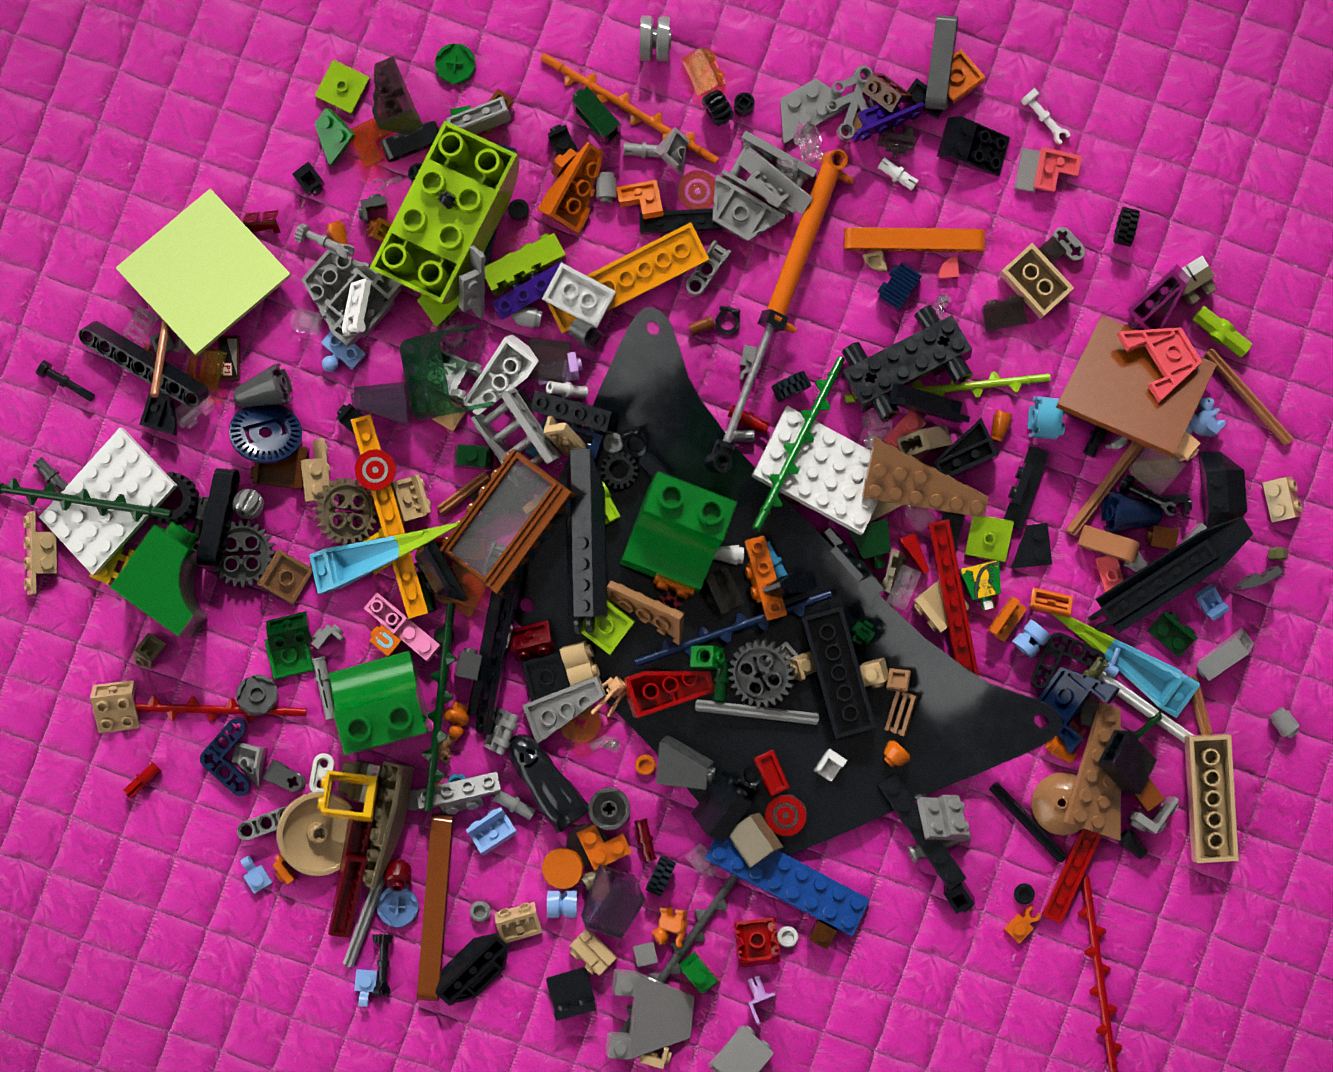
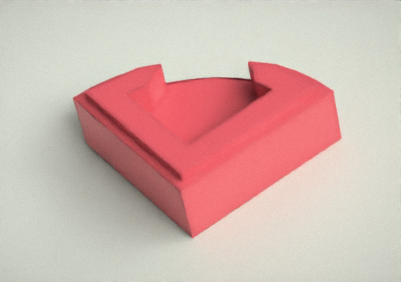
[938,256,959,279]

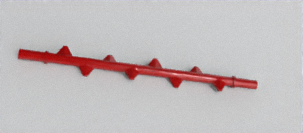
[135,695,307,723]
[1078,876,1122,1072]

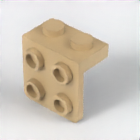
[913,580,969,633]

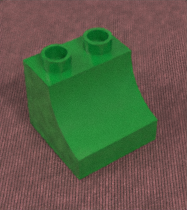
[620,472,737,594]
[109,521,207,638]
[328,651,433,755]

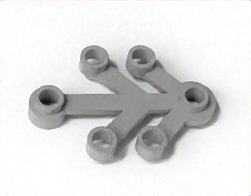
[825,65,879,140]

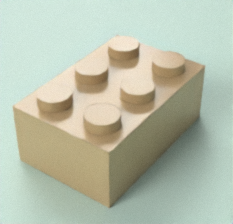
[999,243,1074,319]

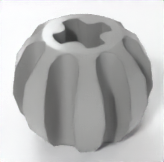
[233,489,264,519]

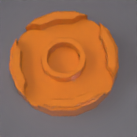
[542,847,584,889]

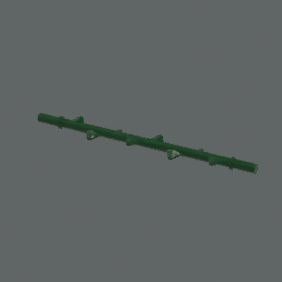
[0,478,173,522]
[422,603,456,811]

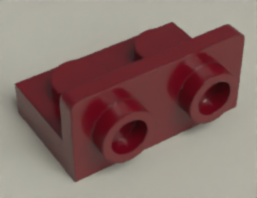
[510,620,556,661]

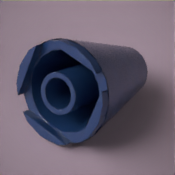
[1102,492,1162,533]

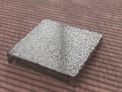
[527,338,571,383]

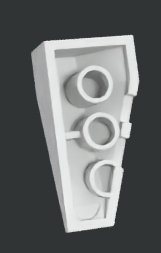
[463,334,539,415]

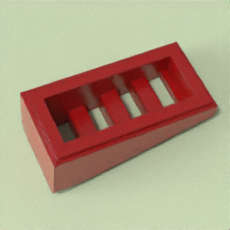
[899,534,929,574]

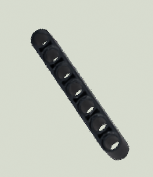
[78,321,209,408]

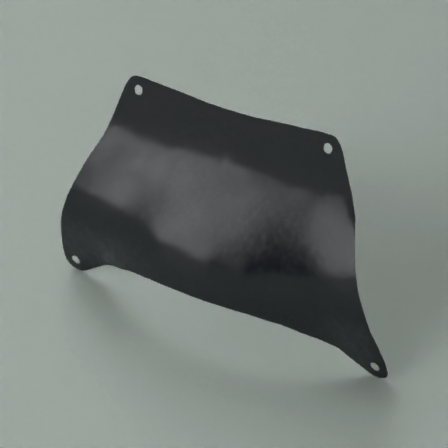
[514,307,1063,856]

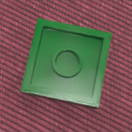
[264,639,315,680]

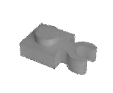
[740,345,762,381]

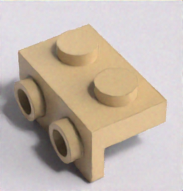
[392,474,431,522]
[1262,476,1302,523]

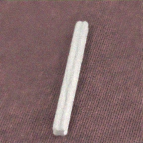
[1098,671,1193,743]

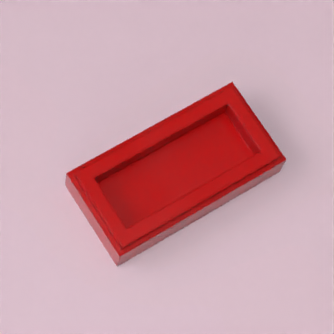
[753,750,790,797]

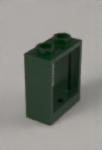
[572,87,621,145]

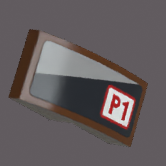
[218,336,241,380]

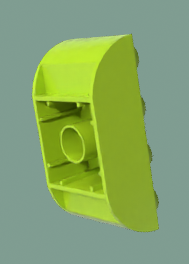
[369,120,519,304]

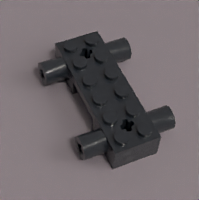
[842,305,973,422]

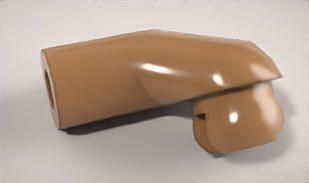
[438,734,458,763]

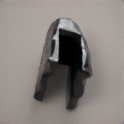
[507,734,589,833]

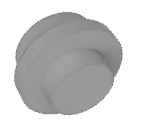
[470,901,491,922]

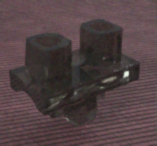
[877,126,917,159]

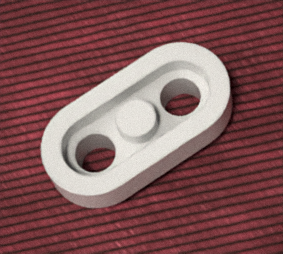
[309,753,335,792]

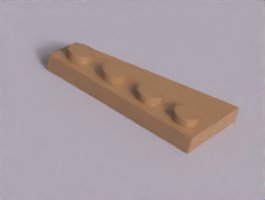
[607,580,684,645]

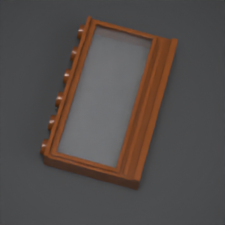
[439,449,576,596]

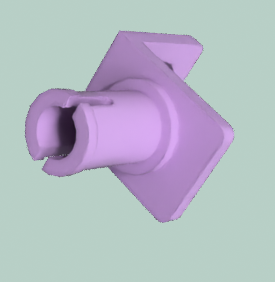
[747,976,776,1026]

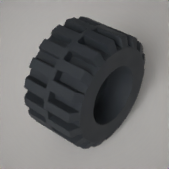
[152,472,199,525]

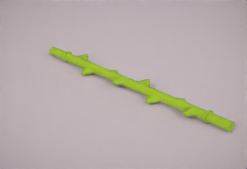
[845,372,1051,403]

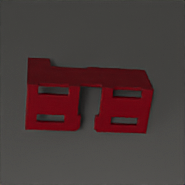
[242,210,281,234]

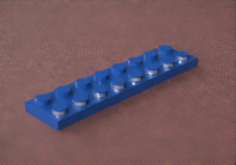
[704,837,870,937]

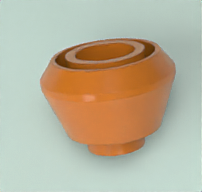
[884,740,910,767]

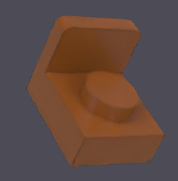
[366,218,392,243]

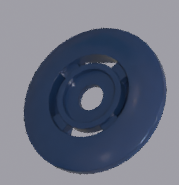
[229,405,302,464]

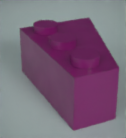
[1128,264,1191,330]

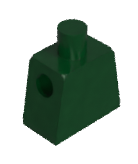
[453,444,494,470]
[848,519,891,570]

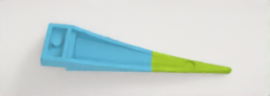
[309,523,461,595]
[1052,614,1200,718]

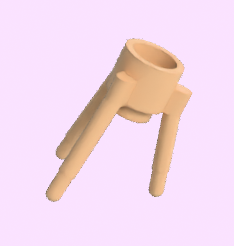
[591,676,626,717]

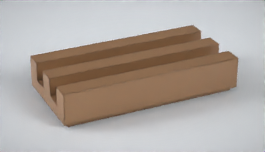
[884,691,918,736]

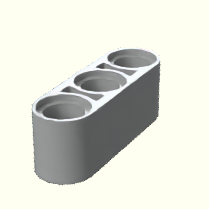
[237,806,288,840]

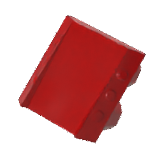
[734,917,781,968]

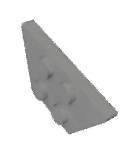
[780,78,850,145]
[712,175,785,242]

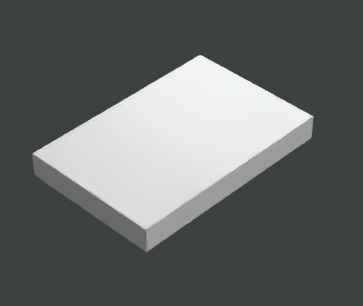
[542,262,616,328]

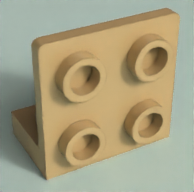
[90,680,140,733]

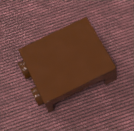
[250,446,310,490]

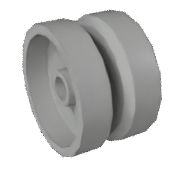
[639,15,672,62]

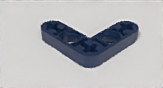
[200,718,251,796]

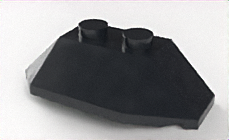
[1199,452,1247,529]
[414,527,469,602]
[435,933,510,1006]

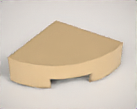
[862,250,887,272]

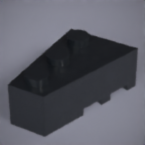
[932,418,999,478]

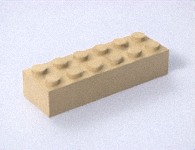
[1184,734,1239,863]

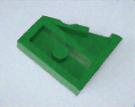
[314,108,356,165]

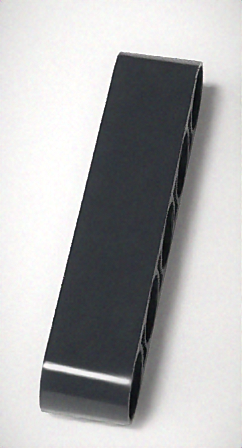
[196,468,240,567]

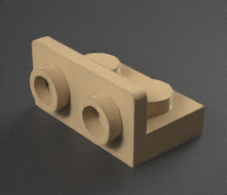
[543,416,587,456]
[495,902,543,943]

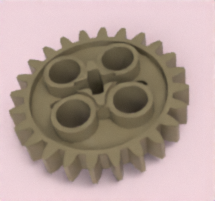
[312,477,378,545]

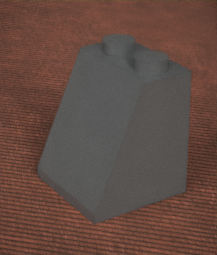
[656,735,716,790]

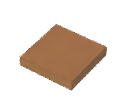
[257,549,313,605]

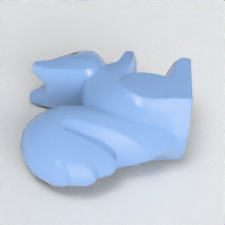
[1186,398,1227,437]

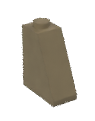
[897,425,952,456]

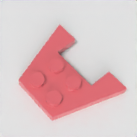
[1117,328,1202,404]

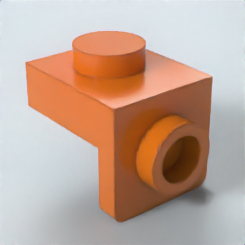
[551,148,578,178]
[272,853,296,885]

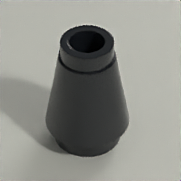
[1117,829,1148,859]

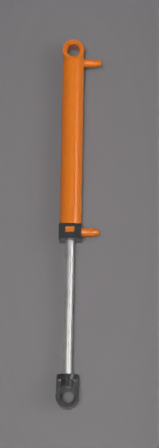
[705,149,854,473]

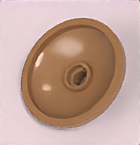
[1031,772,1083,835]

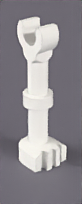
[1020,88,1070,145]

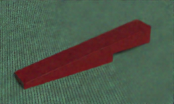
[328,809,374,938]

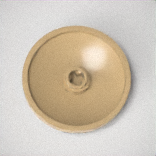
[277,792,353,876]

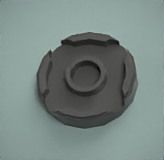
[236,674,279,716]

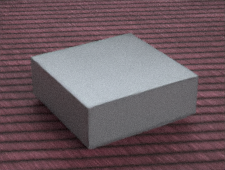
[633,941,658,967]

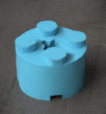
[1027,396,1066,440]

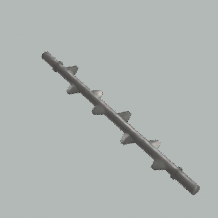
[619,874,739,1033]

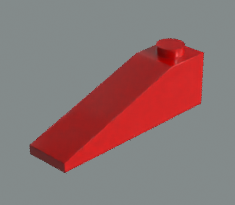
[624,671,714,718]

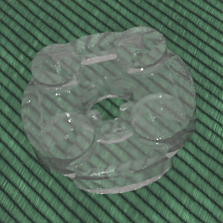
[793,121,823,163]

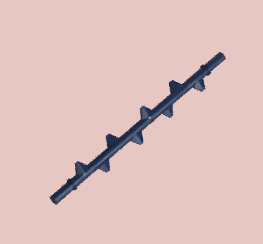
[634,590,833,667]

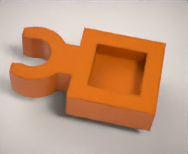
[1004,905,1041,944]

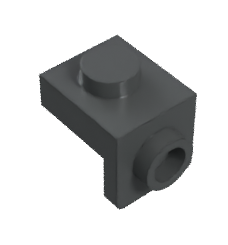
[358,194,388,223]

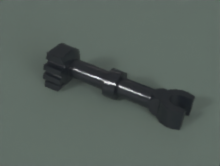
[36,360,95,401]
[1119,474,1180,516]
[373,934,393,997]

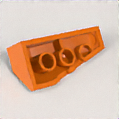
[537,142,604,234]

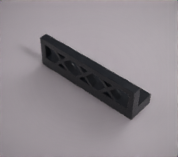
[889,383,970,423]

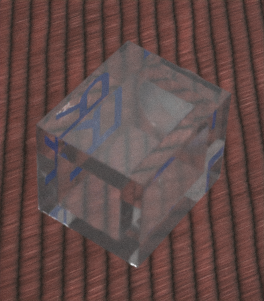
[290,308,323,336]

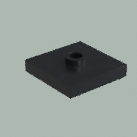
[522,652,571,701]

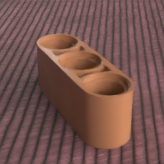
[1077,525,1140,563]

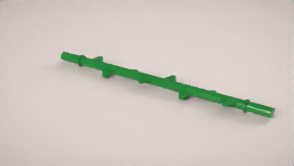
[752,356,845,531]

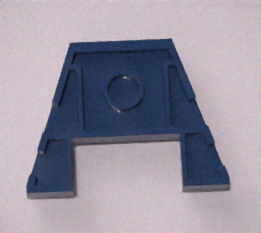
[1037,667,1120,754]

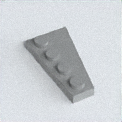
[522,676,606,744]

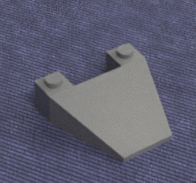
[605,969,695,1059]

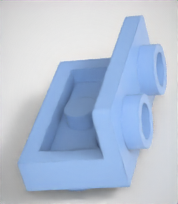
[466,807,518,856]

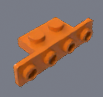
[745,536,787,621]

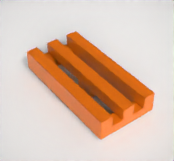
[1029,588,1074,618]

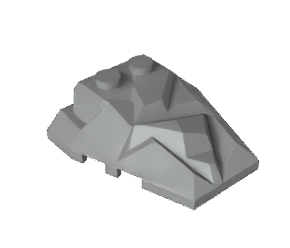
[301,248,403,347]

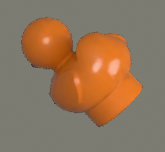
[444,702,469,739]

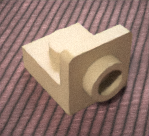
[787,652,817,681]
[639,1046,672,1069]

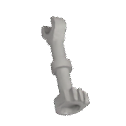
[294,223,355,258]

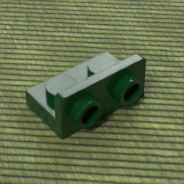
[266,611,312,651]
[1147,611,1198,658]

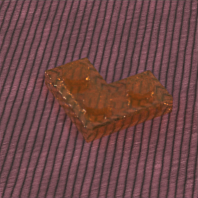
[351,113,393,169]

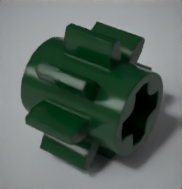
[850,620,875,645]

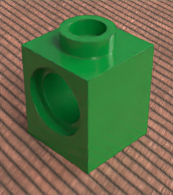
[690,646,725,670]

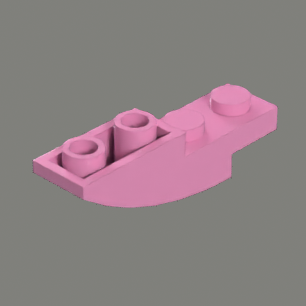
[364,593,442,662]

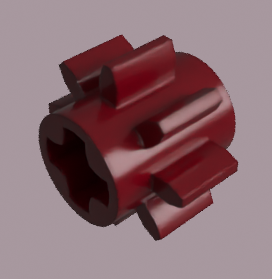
[658,592,682,609]

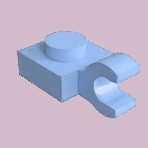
[240,855,273,894]
[354,969,378,1007]

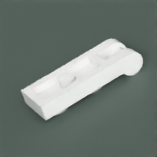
[342,278,371,336]

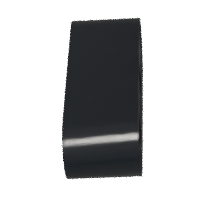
[380,121,439,162]

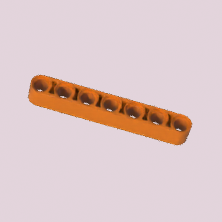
[844,227,986,252]

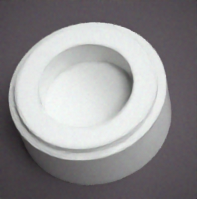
[777,926,798,947]

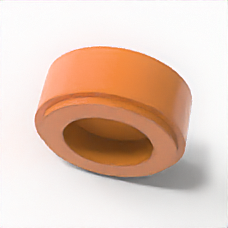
[635,754,656,776]

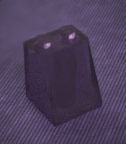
[351,382,412,428]
[581,865,646,939]

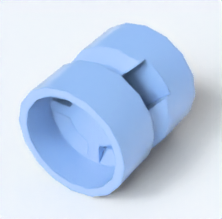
[1012,620,1051,659]
[547,891,577,918]

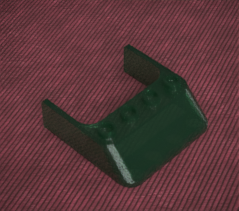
[400,324,495,420]

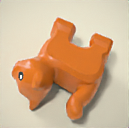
[652,907,688,948]

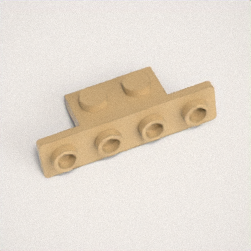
[301,438,335,520]
[23,511,57,595]

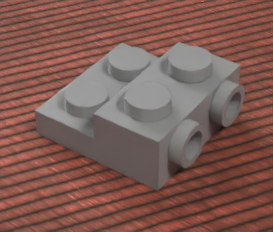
[917,795,969,841]

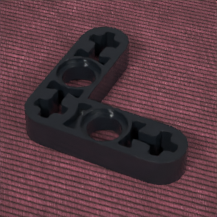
[1031,632,1106,689]

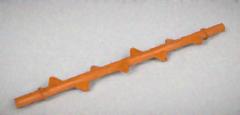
[540,53,719,165]

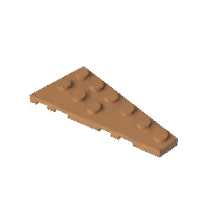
[1063,702,1121,841]

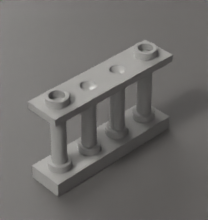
[721,130,817,216]
[471,388,561,487]

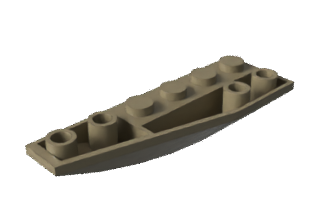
[363,761,414,889]

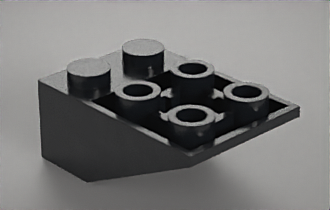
[937,116,1010,176]

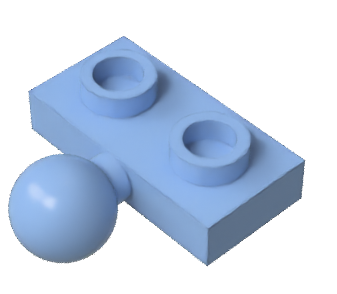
[321,331,366,372]

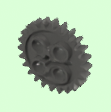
[213,520,276,588]
[728,639,796,708]

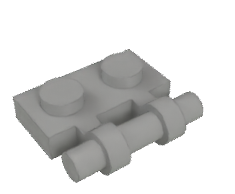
[483,707,519,755]

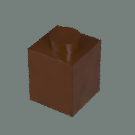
[1145,525,1179,551]
[807,920,837,950]

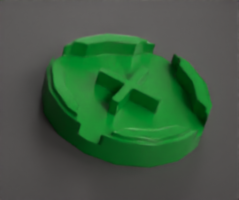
[435,43,476,85]

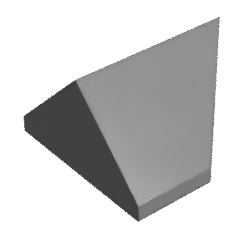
[654,127,690,177]
[231,742,267,788]

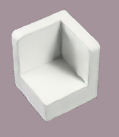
[814,749,847,781]

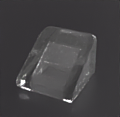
[776,159,798,184]

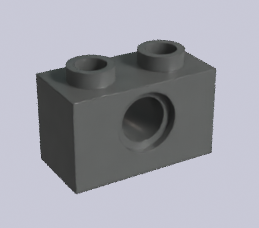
[454,648,482,680]

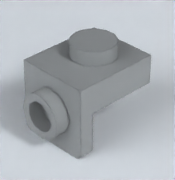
[311,624,345,649]

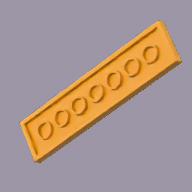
[547,222,710,334]

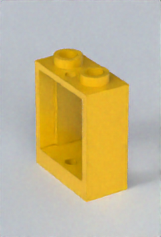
[318,770,379,822]

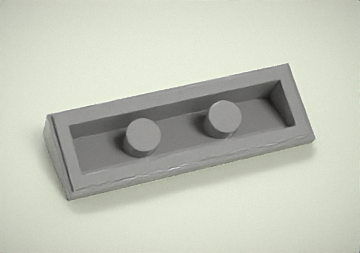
[446,96,511,134]

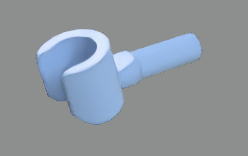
[1104,647,1121,678]

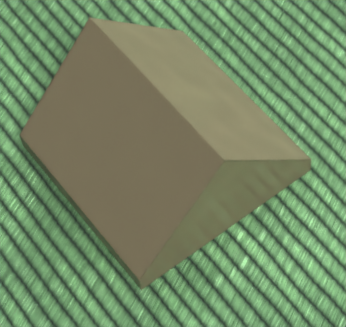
[728,813,783,868]

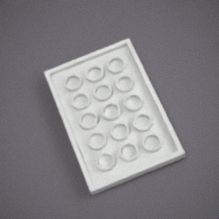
[751,406,879,535]
[39,428,178,575]

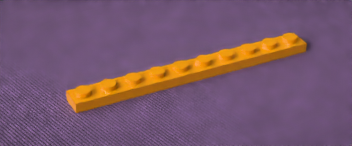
[351,414,429,619]

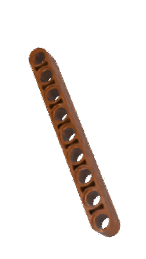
[417,814,453,1001]

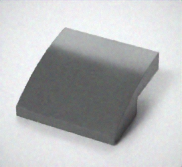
[1232,565,1283,591]

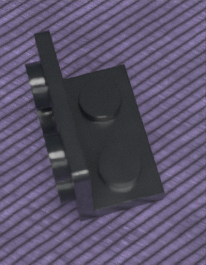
[546,967,597,1021]

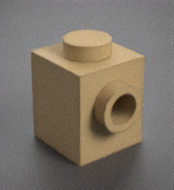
[859,658,889,688]

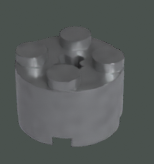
[588,787,630,830]

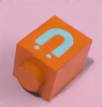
[369,625,403,656]

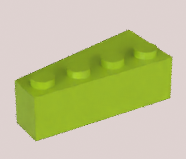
[485,233,567,297]

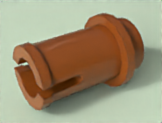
[689,316,716,336]

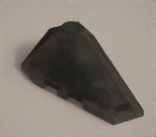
[372,56,423,134]

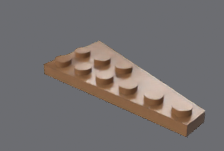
[862,437,989,518]

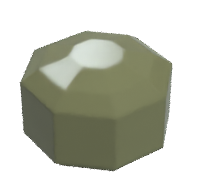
[1267,547,1288,560]

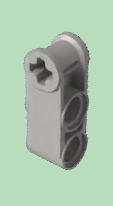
[686,240,732,297]

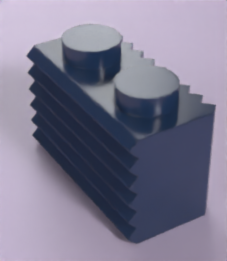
[877,262,922,312]

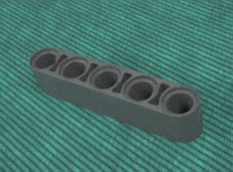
[925,15,958,110]

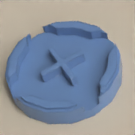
[377,887,419,927]

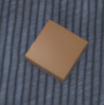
[887,668,911,693]

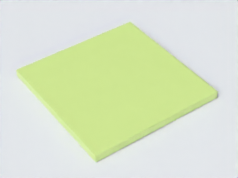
[116,189,291,356]

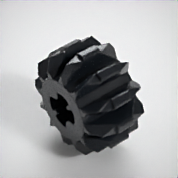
[702,89,733,126]

